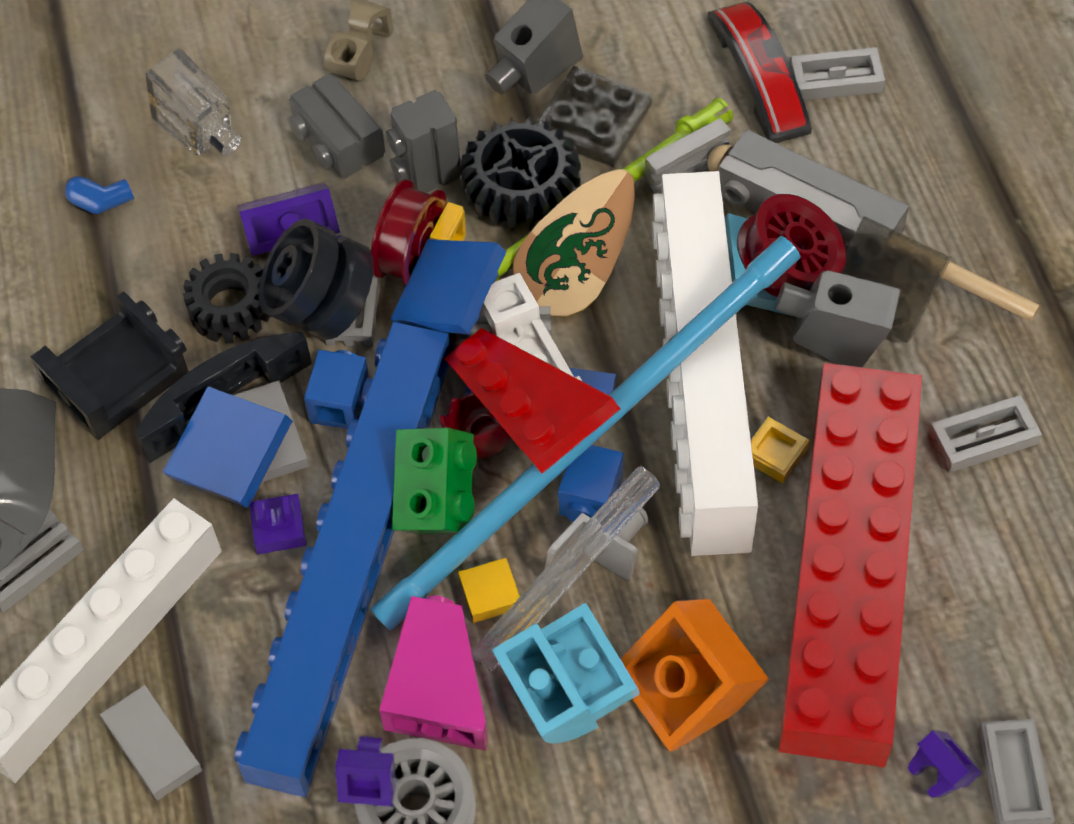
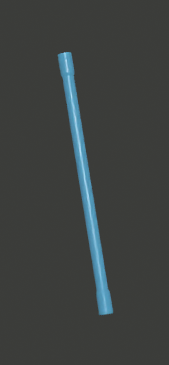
[370,236,801,631]

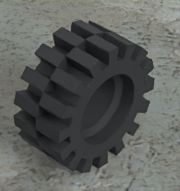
[183,253,270,343]

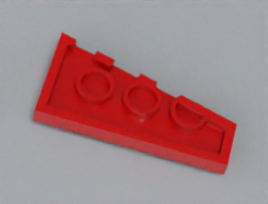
[444,328,620,474]

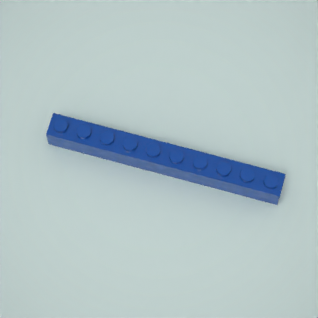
[234,322,451,798]

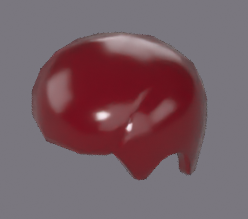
[439,392,512,459]

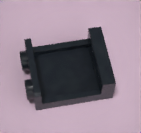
[30,291,189,440]

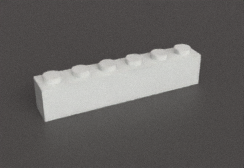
[0,498,222,783]

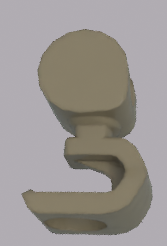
[324,0,394,81]

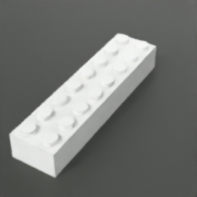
[652,171,758,556]

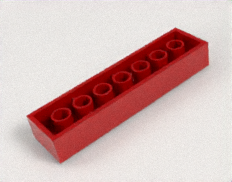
[779,363,922,768]

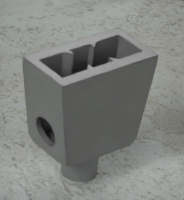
[485,0,583,95]
[774,270,900,367]

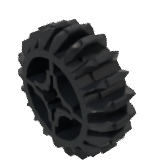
[460,116,581,231]

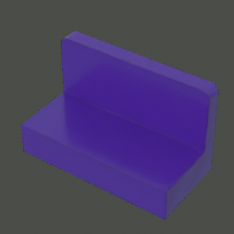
[237,183,340,256]

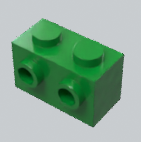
[392,428,477,534]

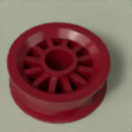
[371,179,447,286]
[737,194,846,297]

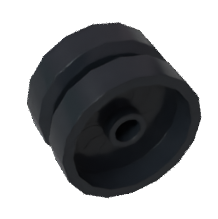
[259,218,374,340]

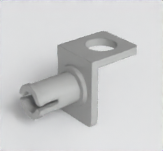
[544,500,648,581]

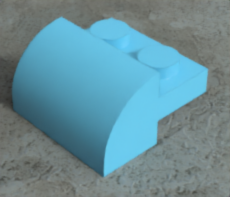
[492,603,641,743]

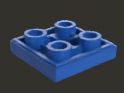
[390,239,506,334]
[163,387,293,508]

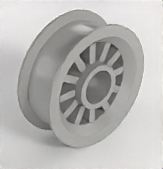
[354,738,476,824]

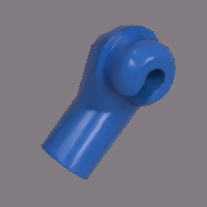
[65,176,134,214]

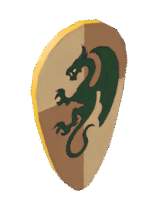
[513,169,635,317]

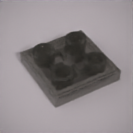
[535,65,652,167]
[840,216,952,343]

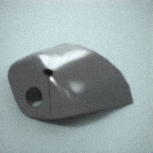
[0,388,56,571]

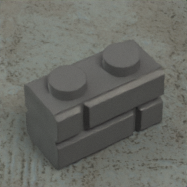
[288,73,386,179]
[386,90,461,193]

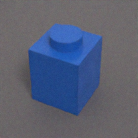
[304,350,369,429]
[558,445,623,525]

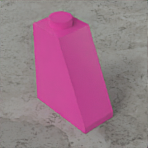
[379,595,488,751]

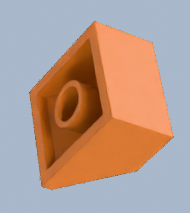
[620,599,770,752]

